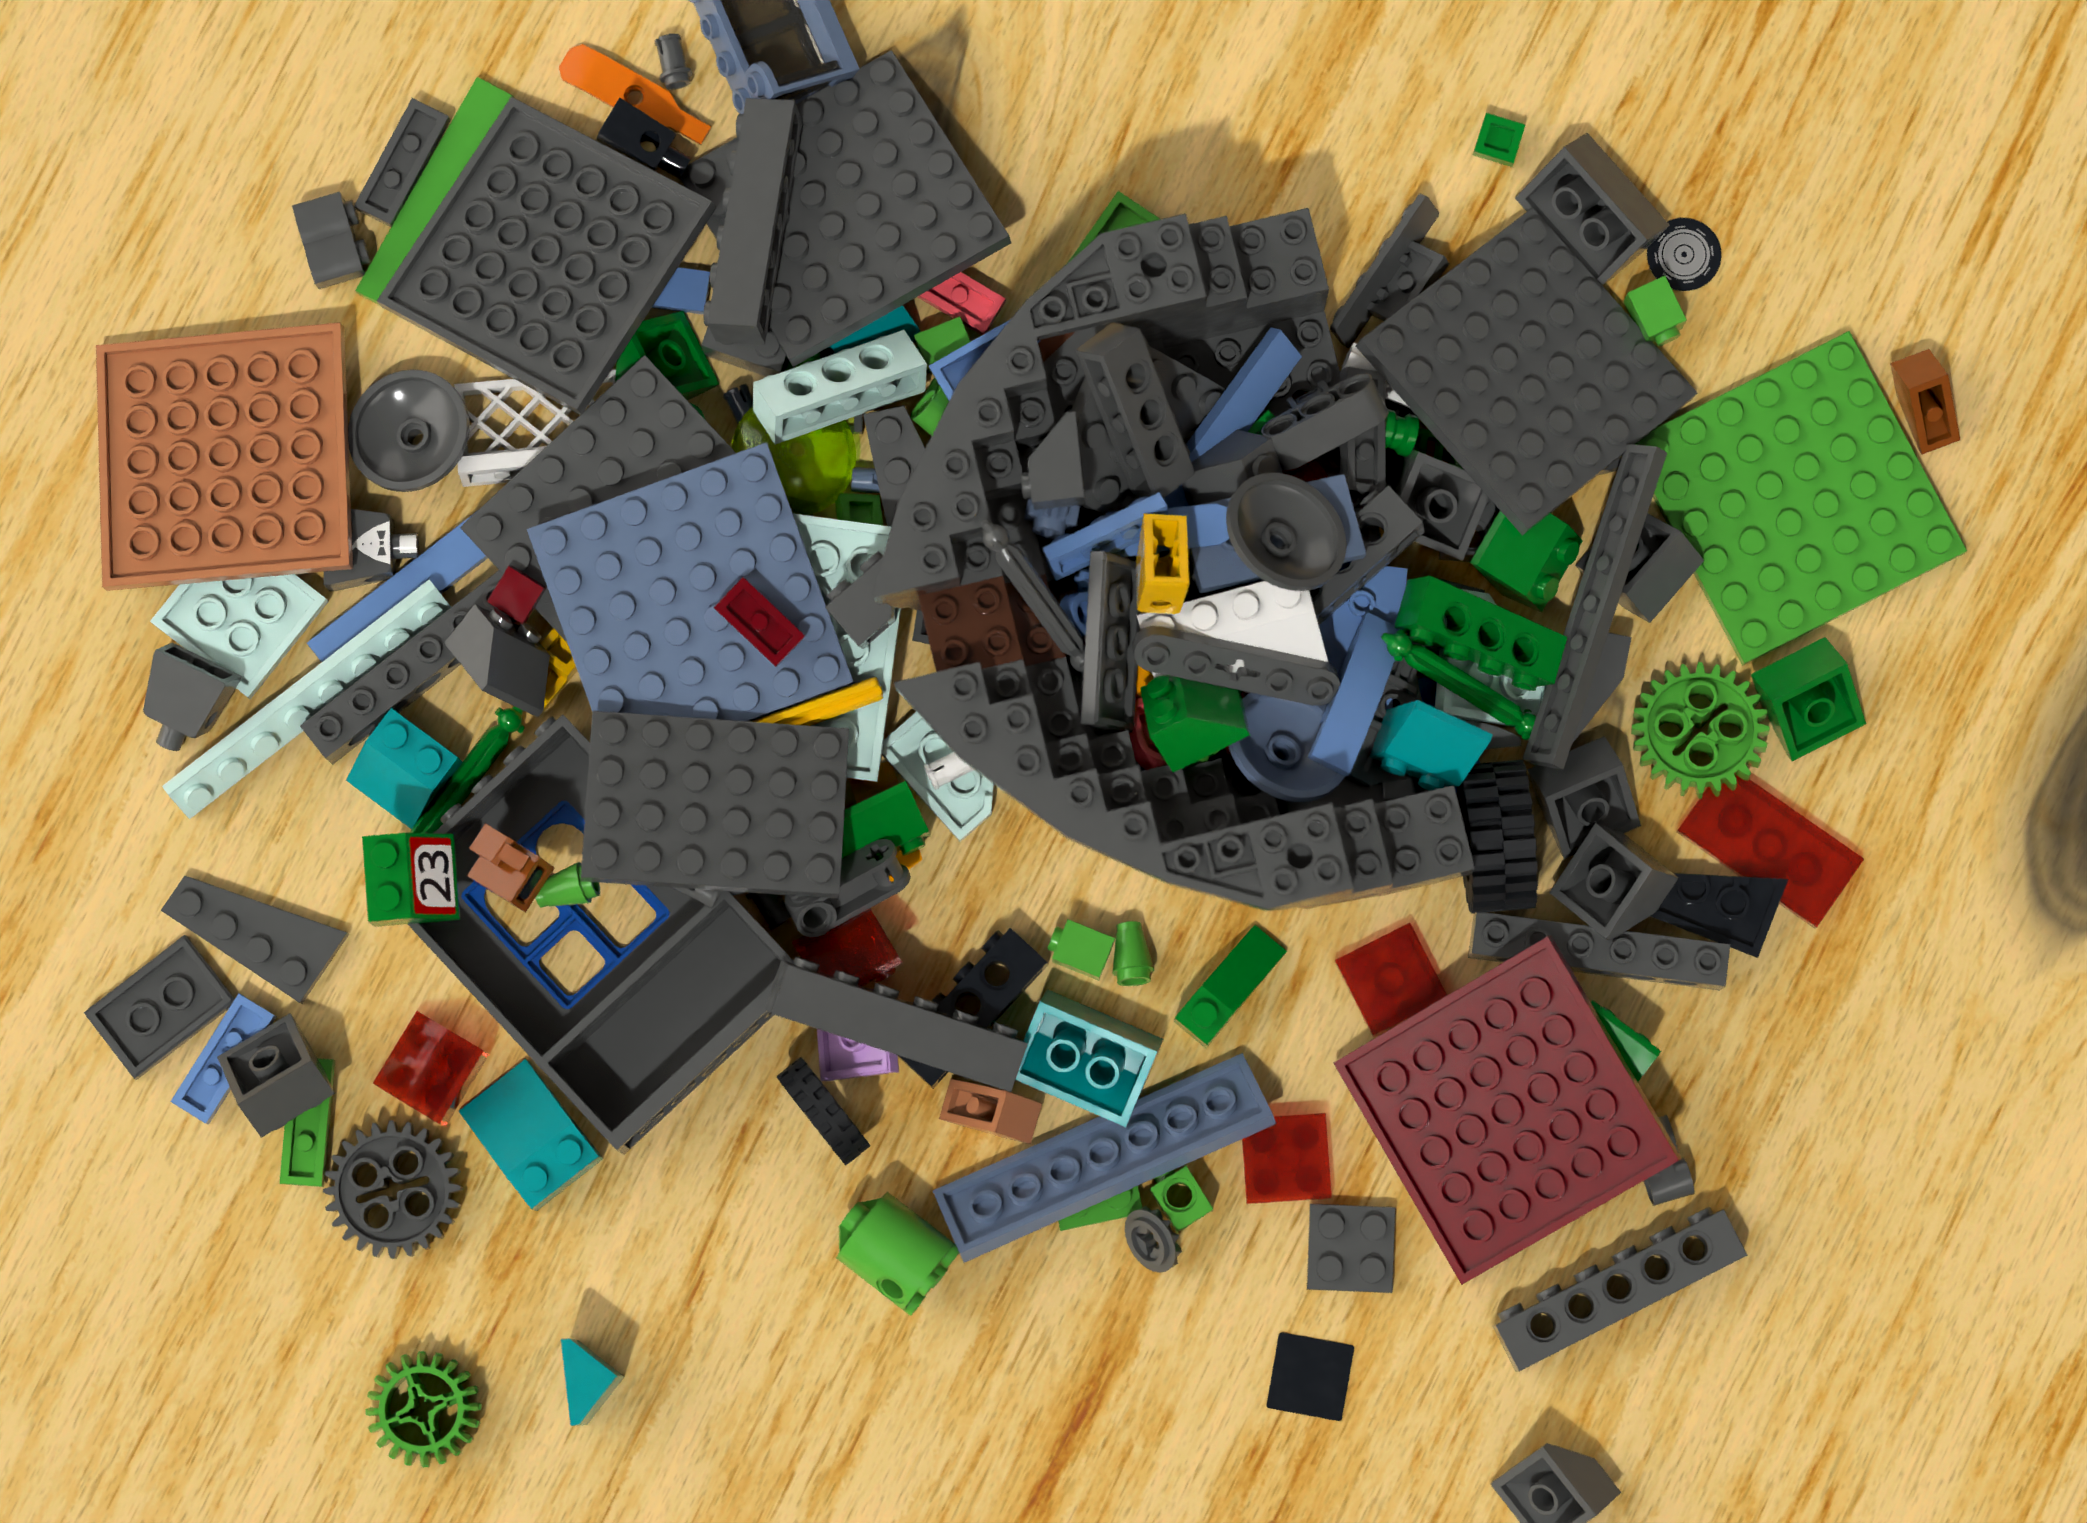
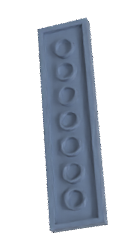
[933,1053,1276,1263]

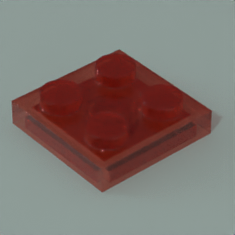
[1334,923,1447,1037]
[1242,1113,1332,1205]

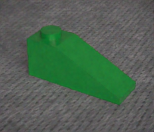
[1174,925,1287,1048]

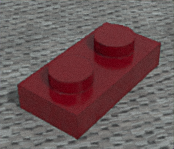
[714,577,806,667]

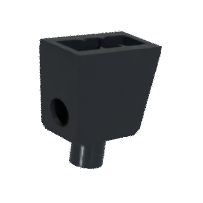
[596,97,692,179]

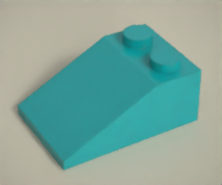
[459,1059,603,1211]

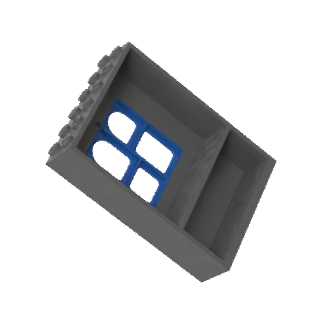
[408,715,794,1155]

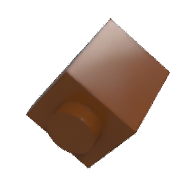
[1890,349,1960,454]

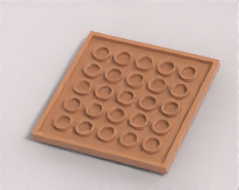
[96,322,353,591]

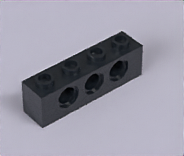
[898,928,1048,1089]

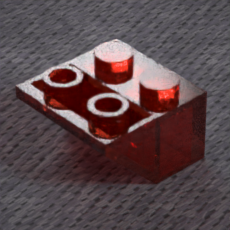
[792,908,903,986]
[373,1011,490,1127]

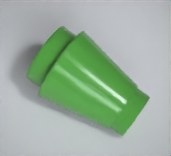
[536,862,600,908]
[1112,921,1154,986]

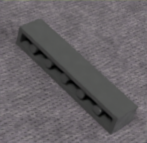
[703,98,803,345]
[765,956,1028,1092]

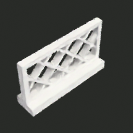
[454,369,616,487]

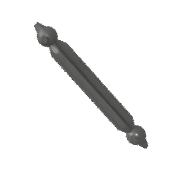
[982,520,1085,672]

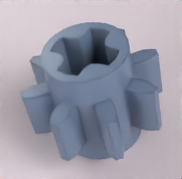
[1024,499,1080,539]

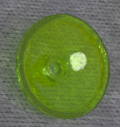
[731,407,856,515]

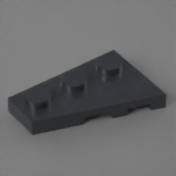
[1651,873,1788,958]

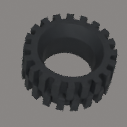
[1456,760,1538,913]

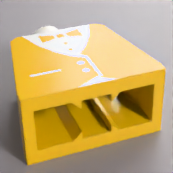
[1136,514,1189,614]

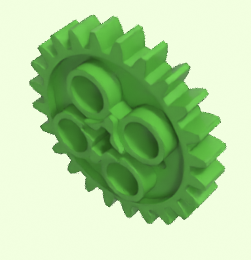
[1631,662,1770,799]

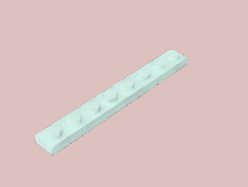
[162,579,451,819]

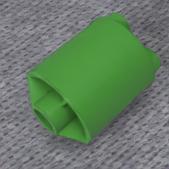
[836,1191,959,1316]

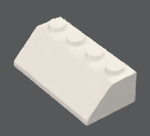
[1137,581,1329,678]

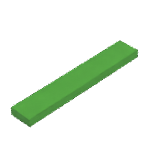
[355,77,514,305]

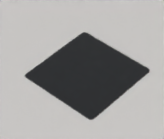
[1266,1332,1354,1421]

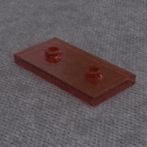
[1676,775,1864,929]

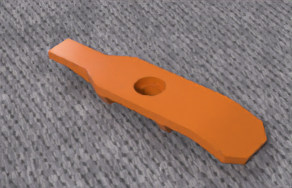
[559,44,711,145]

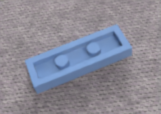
[1043,492,1169,581]
[170,994,277,1125]

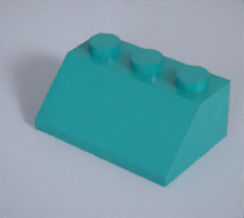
[1016,989,1164,1127]

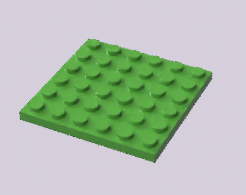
[1636,331,1967,666]

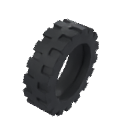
[776,1057,871,1166]

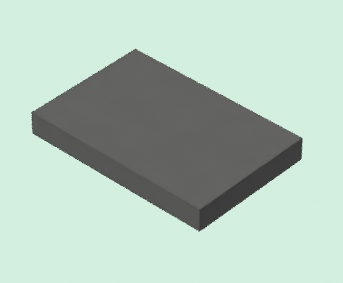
[84,935,235,1080]

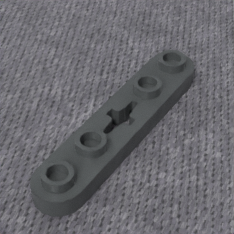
[1132,626,1340,706]

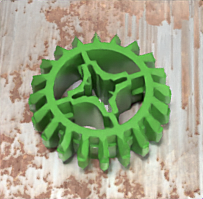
[365,1351,482,1467]

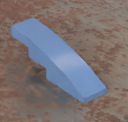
[1307,612,1399,777]

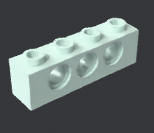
[753,330,927,444]

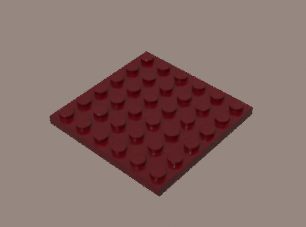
[1333,935,1682,1285]

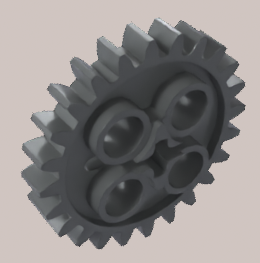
[323,1120,463,1259]

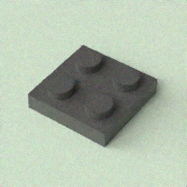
[1307,1204,1395,1293]

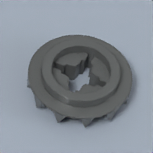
[1125,1206,1182,1273]

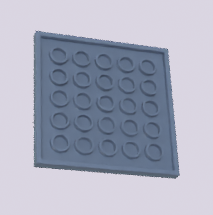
[527,442,854,721]

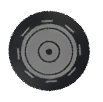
[1647,218,1722,291]

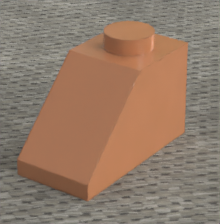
[939,1079,1042,1144]

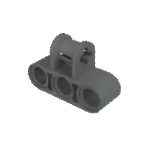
[1261,373,1388,471]

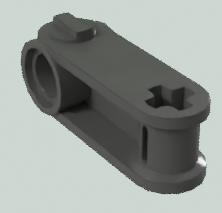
[784,839,911,937]

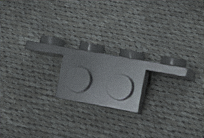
[1330,193,1450,348]

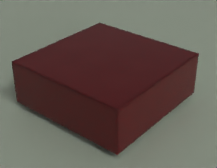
[487,565,547,624]

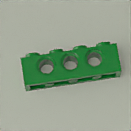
[1394,576,1567,691]

